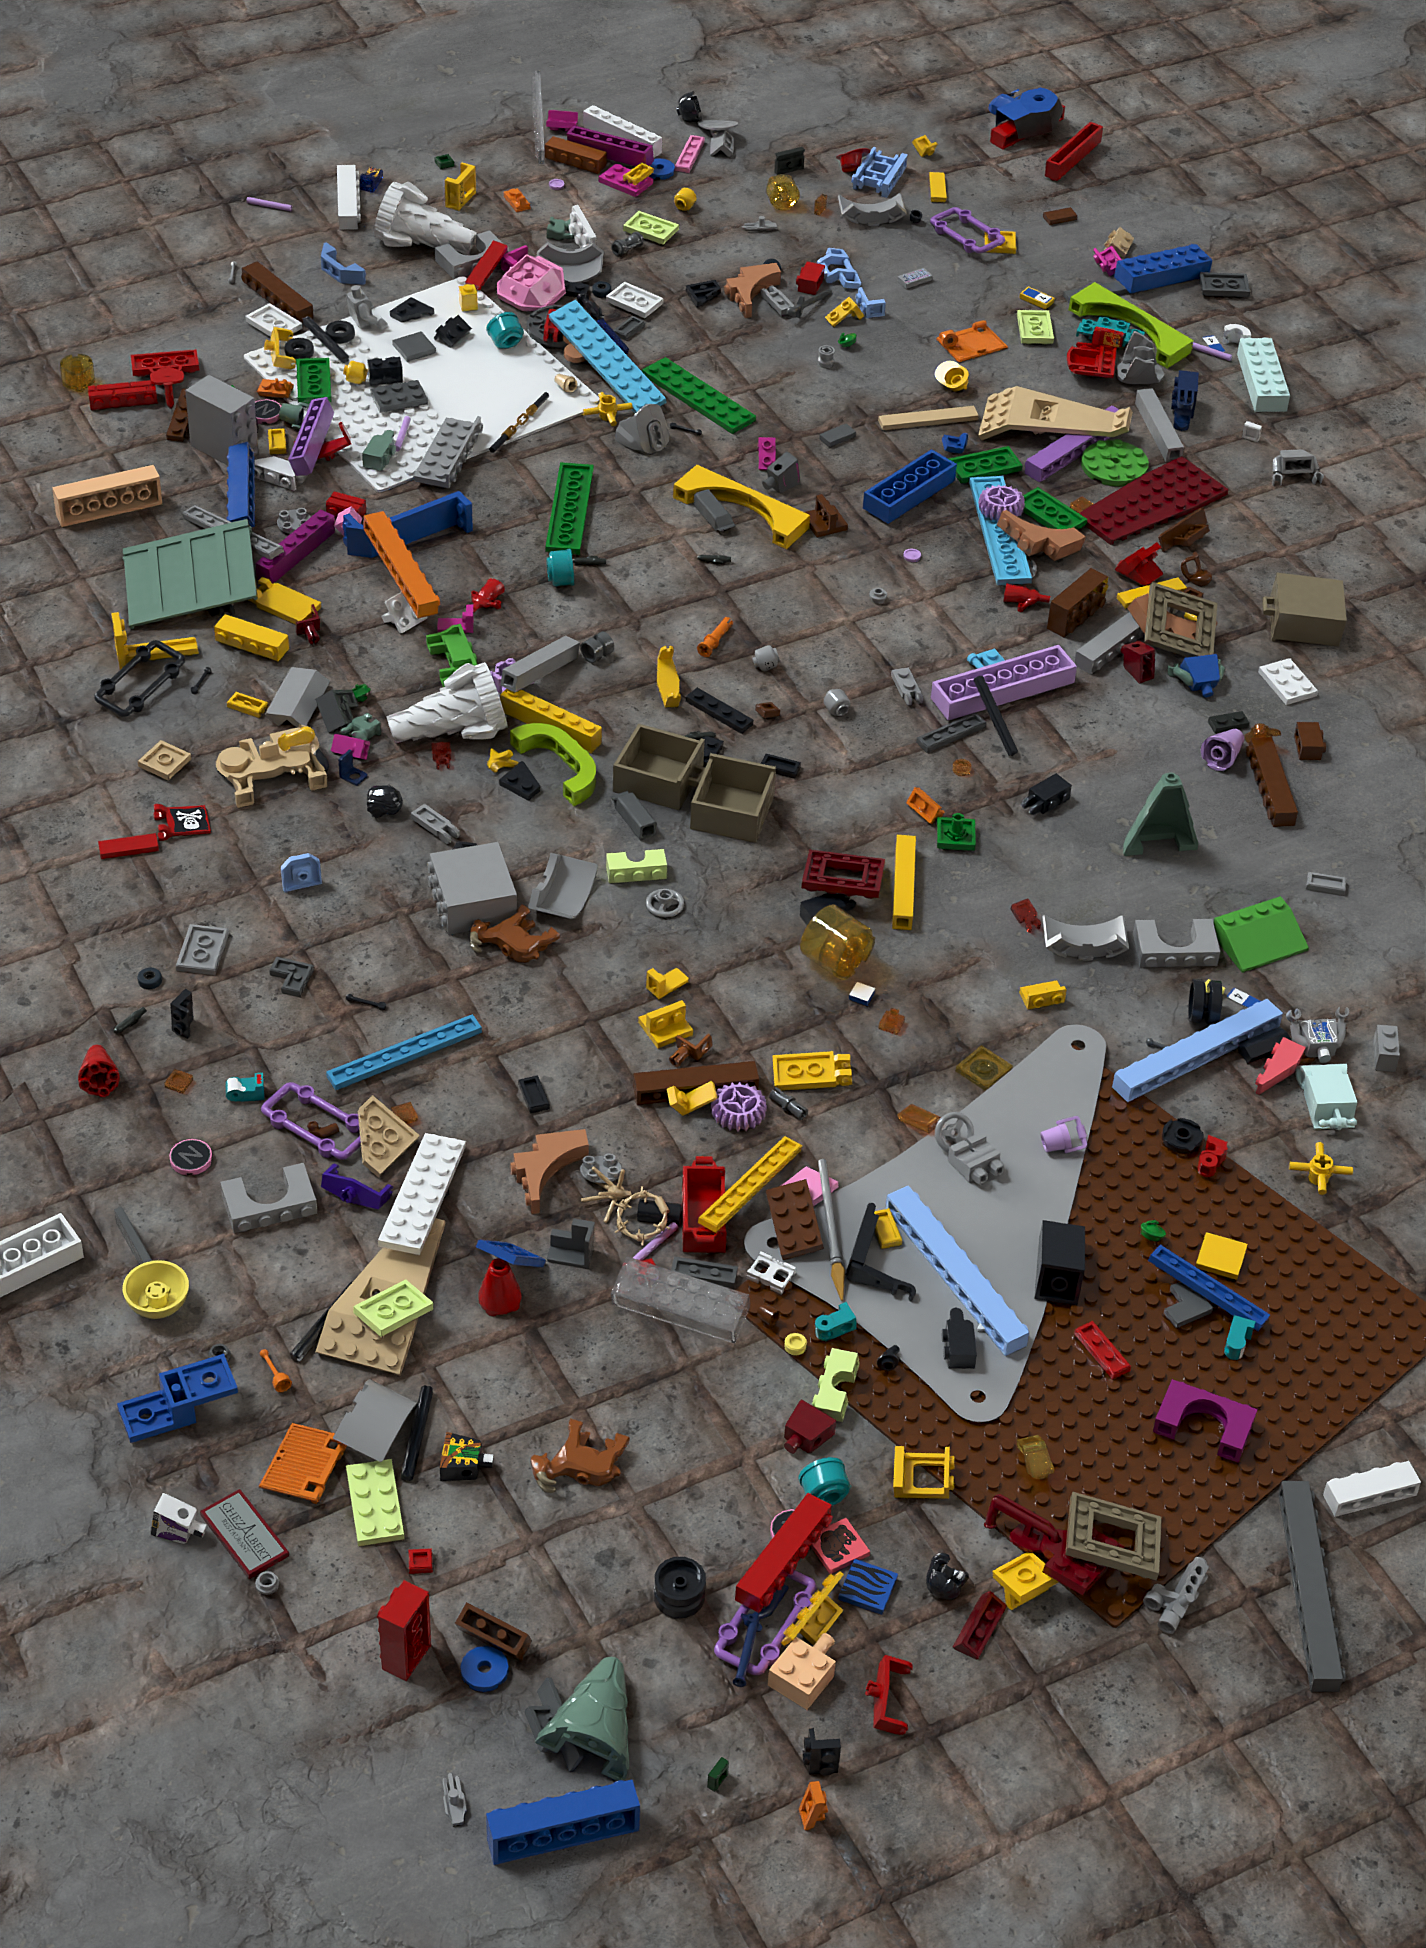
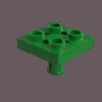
[937,813,976,851]

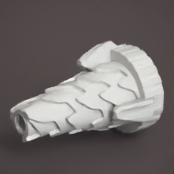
[374,182,477,255]
[386,662,508,743]

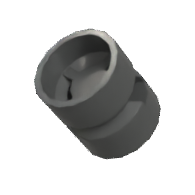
[580,631,614,663]

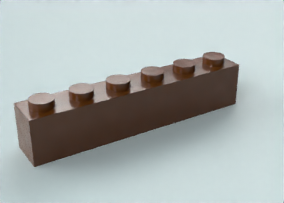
[241,261,314,323]
[1246,737,1298,827]
[633,1061,759,1105]

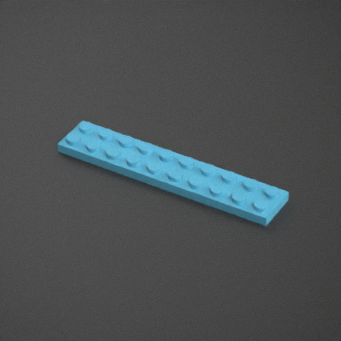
[548,300,667,414]
[969,476,1032,585]

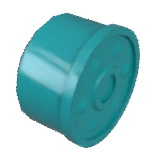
[486,312,524,349]
[546,549,574,587]
[798,1457,851,1506]

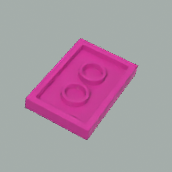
[598,164,653,197]

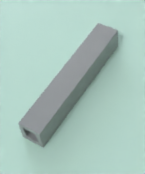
[1135,388,1184,462]
[500,635,580,692]

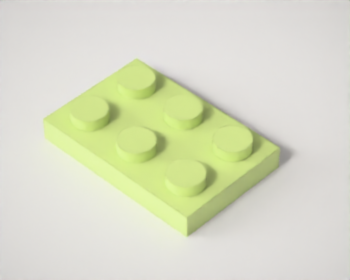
[623,211,679,245]
[1017,310,1054,344]
[353,1280,434,1337]

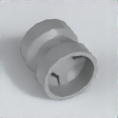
[818,345,835,368]

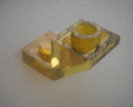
[1017,1435,1055,1479]

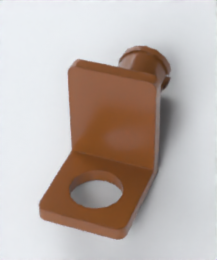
[669,1034,713,1067]

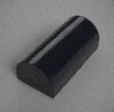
[637,1199,682,1226]

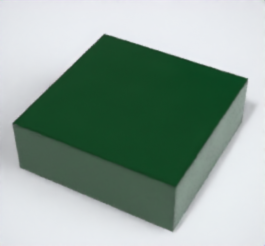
[434,154,454,169]
[707,1757,729,1792]

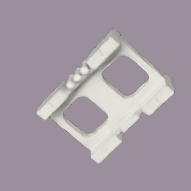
[746,1252,796,1295]

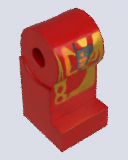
[1092,326,1124,347]

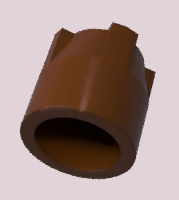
[757,1302,781,1326]

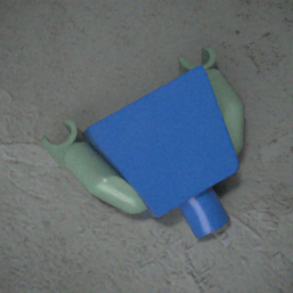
[1168,654,1225,698]

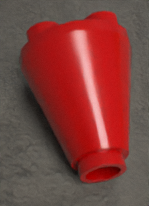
[78,1045,120,1097]
[478,1258,522,1316]

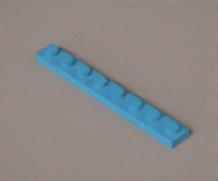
[326,1014,482,1090]

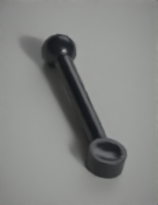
[670,423,702,436]
[191,667,211,694]
[346,994,386,1010]

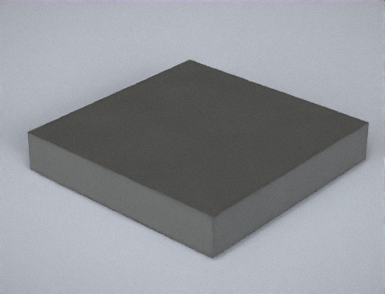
[392,331,436,362]

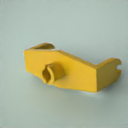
[264,327,296,369]
[657,646,681,708]

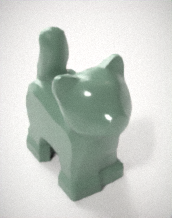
[547,217,574,240]
[341,713,381,741]

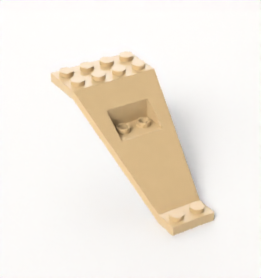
[978,386,1133,441]
[315,1218,446,1376]

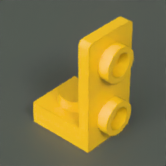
[825,297,864,327]
[646,968,689,999]
[667,1081,717,1116]

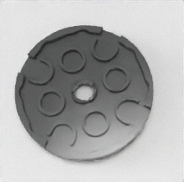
[527,305,568,349]

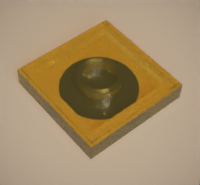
[955,1045,1013,1091]

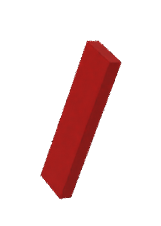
[465,240,508,290]

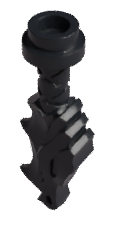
[577,293,604,320]

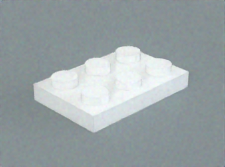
[569,205,596,248]
[606,282,663,318]
[245,303,303,341]
[1258,658,1318,705]

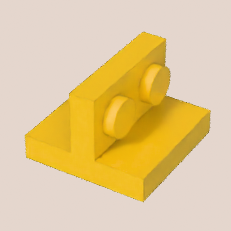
[638,1000,693,1049]
[992,1552,1059,1610]

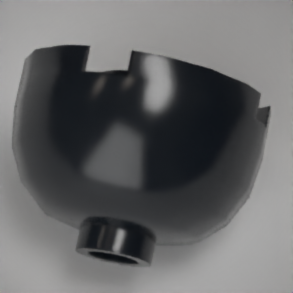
[676,91,702,122]

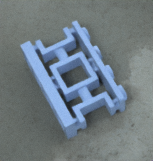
[851,147,908,198]

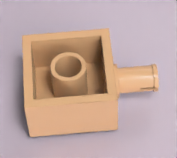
[768,1633,836,1710]

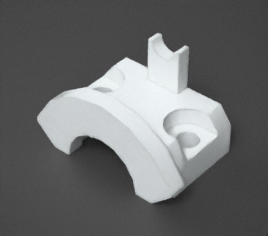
[1223,324,1251,345]

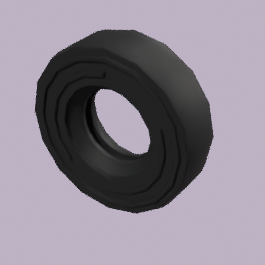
[325,320,355,344]
[284,338,314,359]

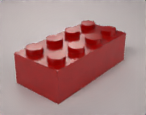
[377,1580,431,1681]

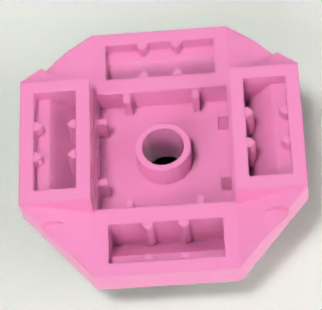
[497,254,566,311]

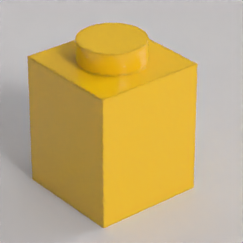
[458,284,478,311]

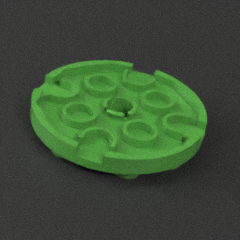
[1081,439,1149,486]

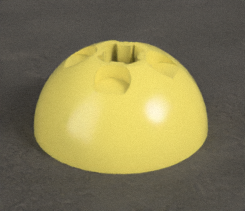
[123,1261,189,1319]

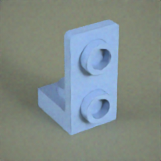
[856,287,886,318]

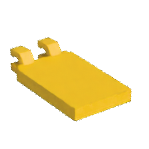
[248,577,321,625]
[772,1051,852,1091]

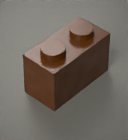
[1294,722,1326,760]

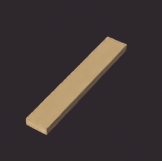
[878,406,979,430]

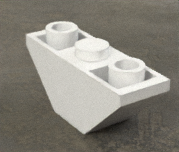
[255,456,296,491]

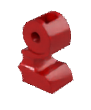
[1197,1135,1228,1177]

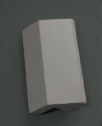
[265,667,330,728]

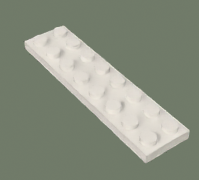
[378,1133,466,1255]

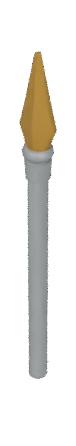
[818,1159,845,1301]

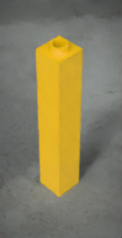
[892,835,916,930]

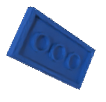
[476,1239,546,1267]

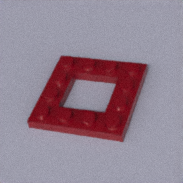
[801,849,885,899]

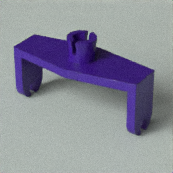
[321,1164,393,1209]

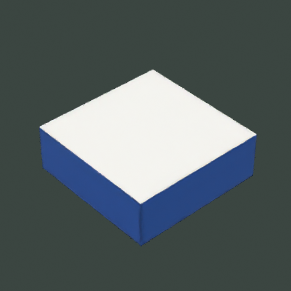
[849,982,875,1006]

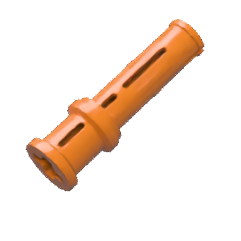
[697,617,733,657]

